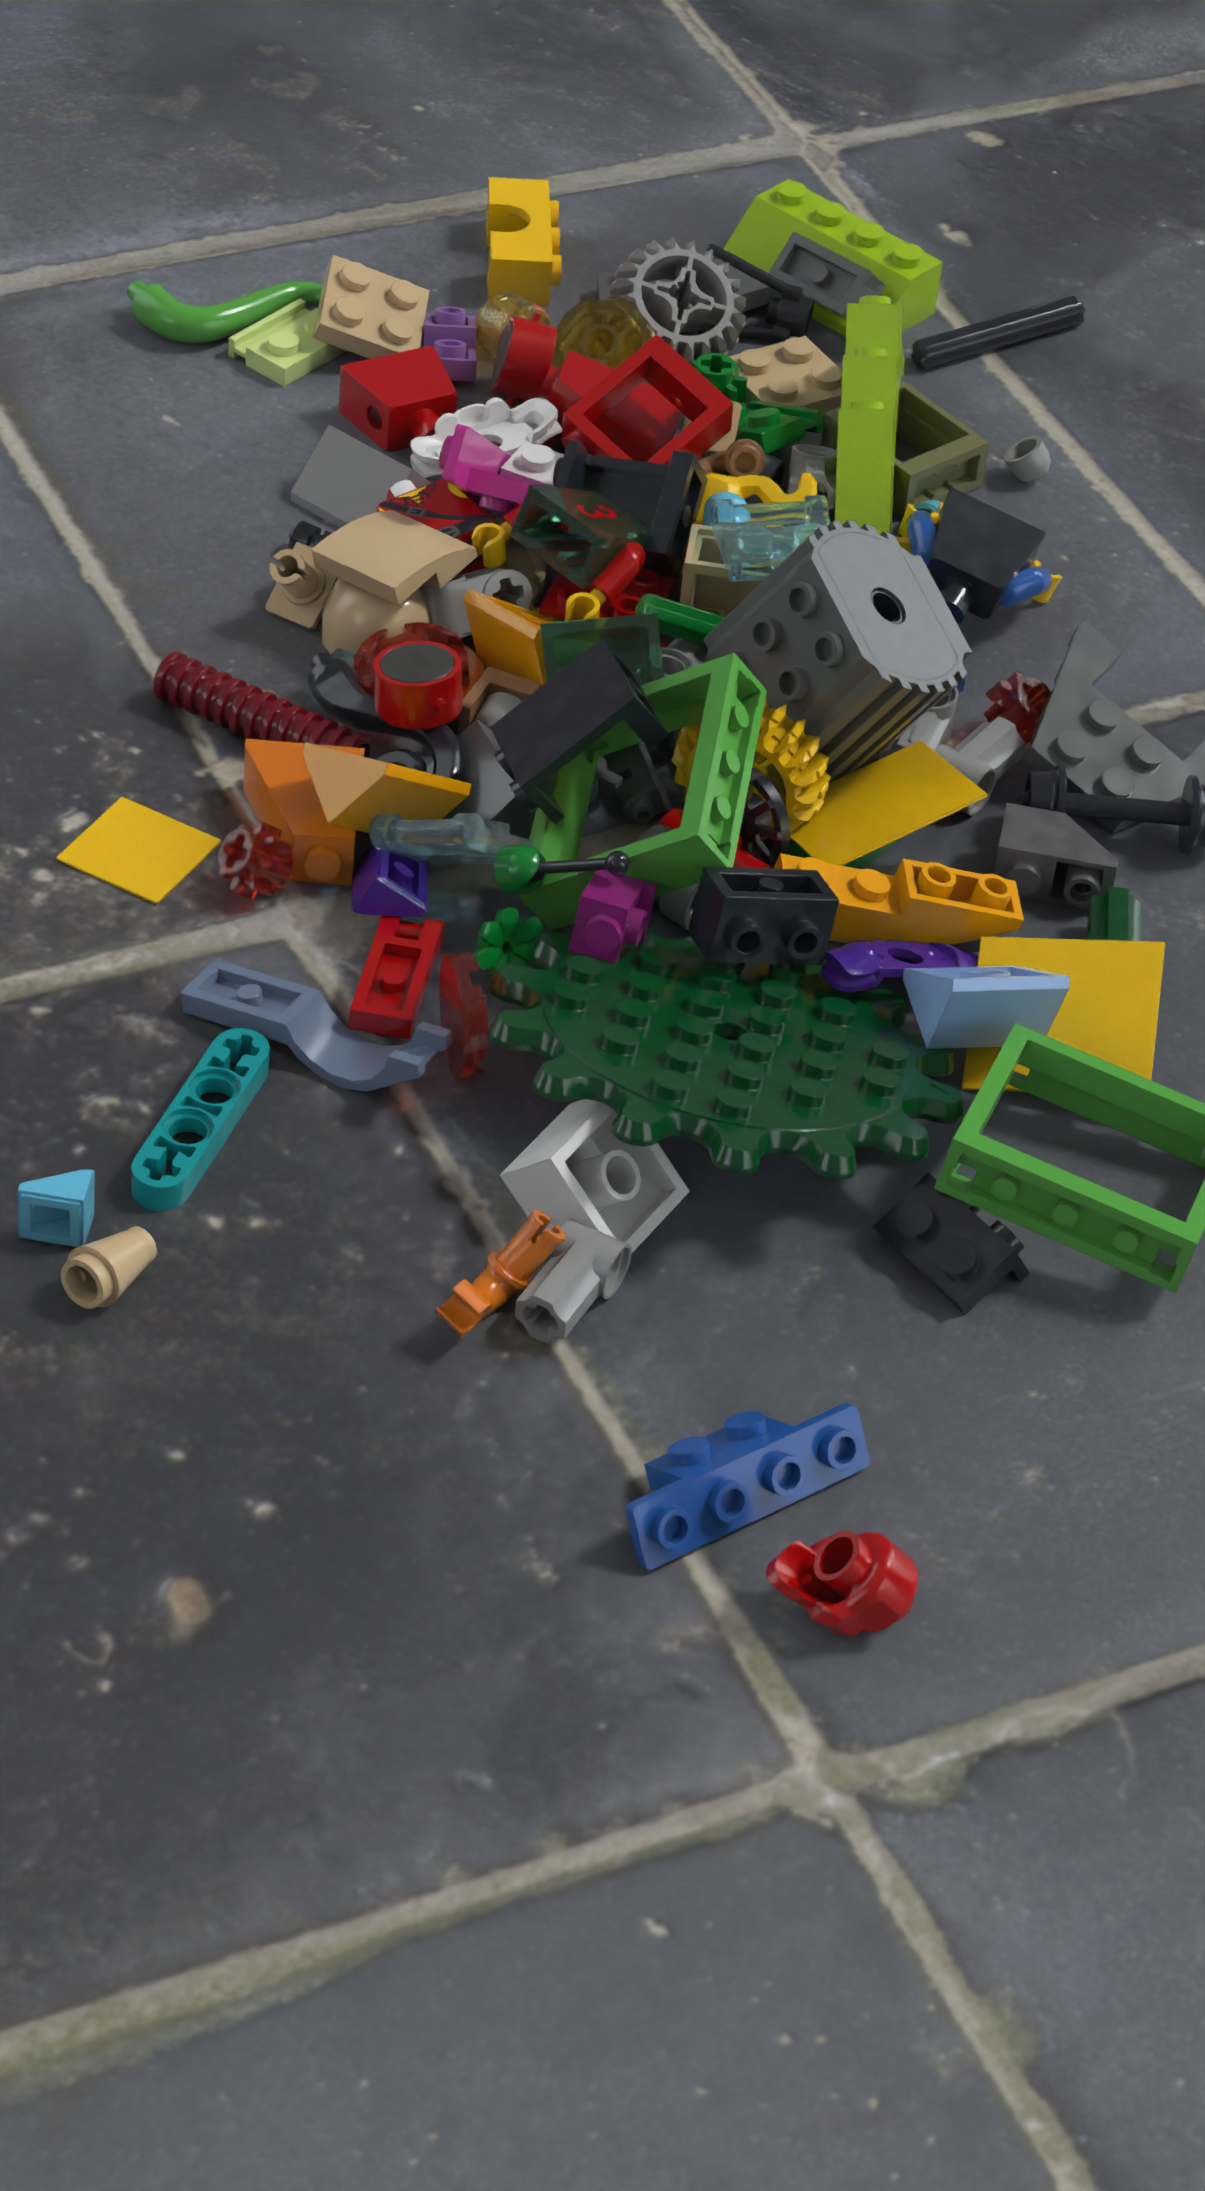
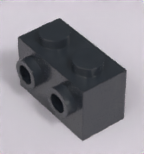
[688,867,839,969]

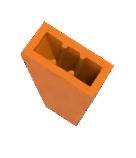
[243,739,365,886]

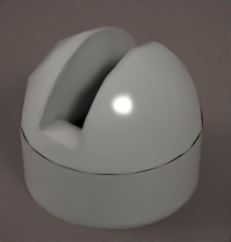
[1004,436,1051,482]

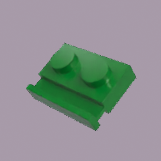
[735,400,824,454]

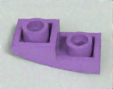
[423,306,477,382]

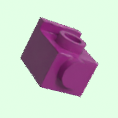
[568,870,658,964]

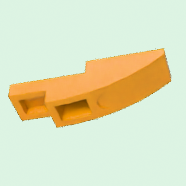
[774,853,1024,945]

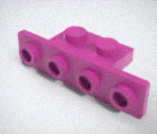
[439,424,537,518]

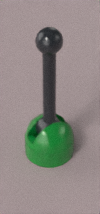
[494,845,630,895]

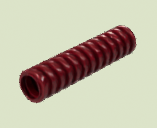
[153,651,370,758]

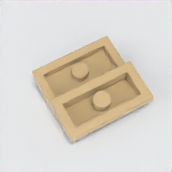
[311,510,477,606]

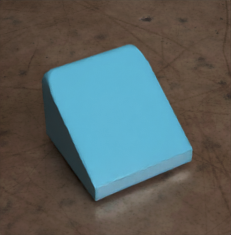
[18,1169,95,1247]

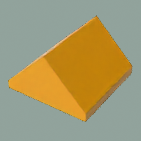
[463,589,595,686]
[302,742,472,843]

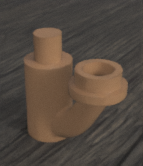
[697,439,765,477]

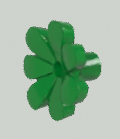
[473,907,542,981]

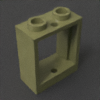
[821,381,989,519]

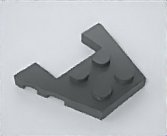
[1023,620,1205,834]

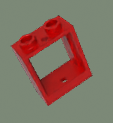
[562,334,734,465]

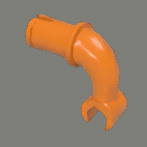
[434,1210,566,1338]

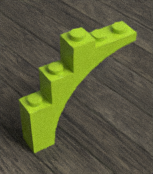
[835,295,904,535]

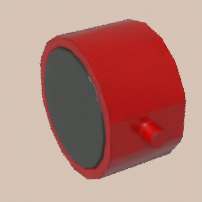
[491,311,557,406]
[373,641,463,729]

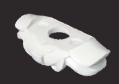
[410,398,562,478]

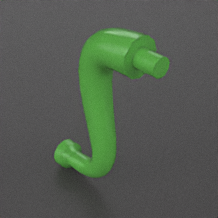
[127,280,323,344]

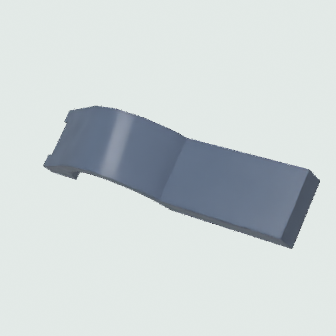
[180,959,453,1092]

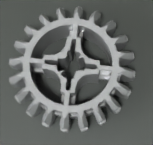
[607,237,747,364]

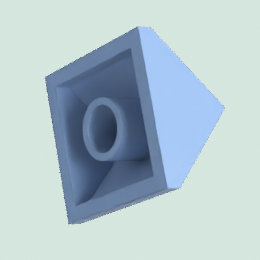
[903,966,1069,1049]

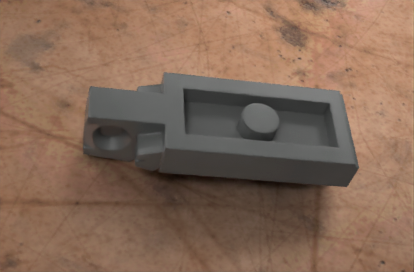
[769,232,903,320]

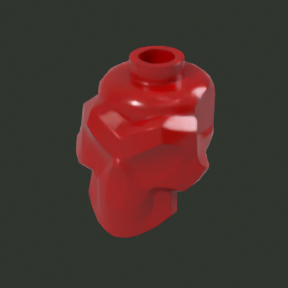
[765,1531,919,1637]

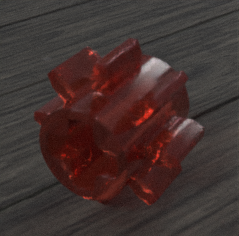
[983,671,1051,746]
[218,821,293,899]

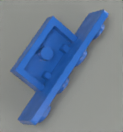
[626,1403,870,1570]

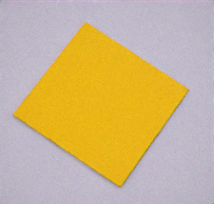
[790,740,988,866]
[962,936,1165,1092]

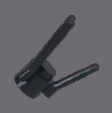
[698,243,815,342]

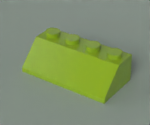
[718,179,943,337]

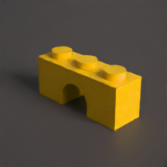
[486,177,562,306]

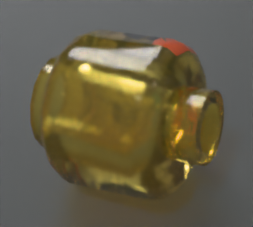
[475,292,552,359]

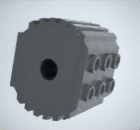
[703,520,972,783]

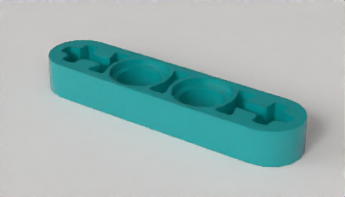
[131,1028,270,1211]

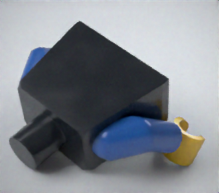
[898,487,1062,624]

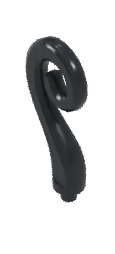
[307,652,465,782]

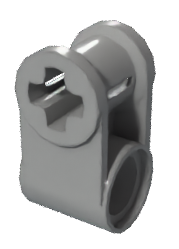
[419,567,532,643]

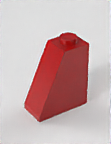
[538,350,682,462]

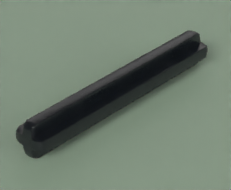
[911,296,1086,370]

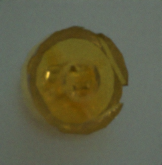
[552,296,655,384]

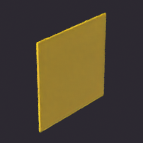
[56,797,222,905]

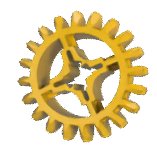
[671,699,831,842]

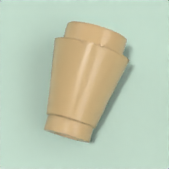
[61,1226,157,1309]

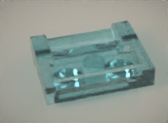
[710,495,831,581]
[369,813,533,865]

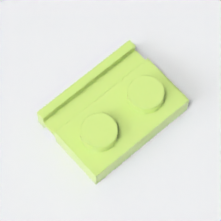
[228,298,347,387]

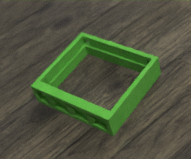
[517,653,767,931]
[934,1023,1205,1293]

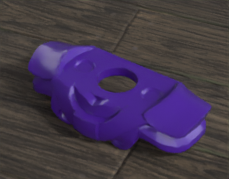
[820,940,979,992]

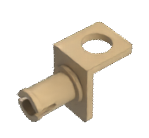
[265,542,338,630]

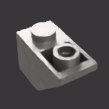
[994,803,1118,910]

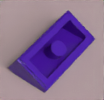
[351,835,428,917]

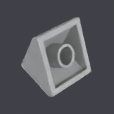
[290,425,431,528]

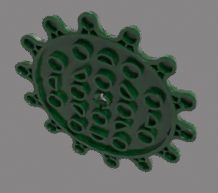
[488,929,964,1180]

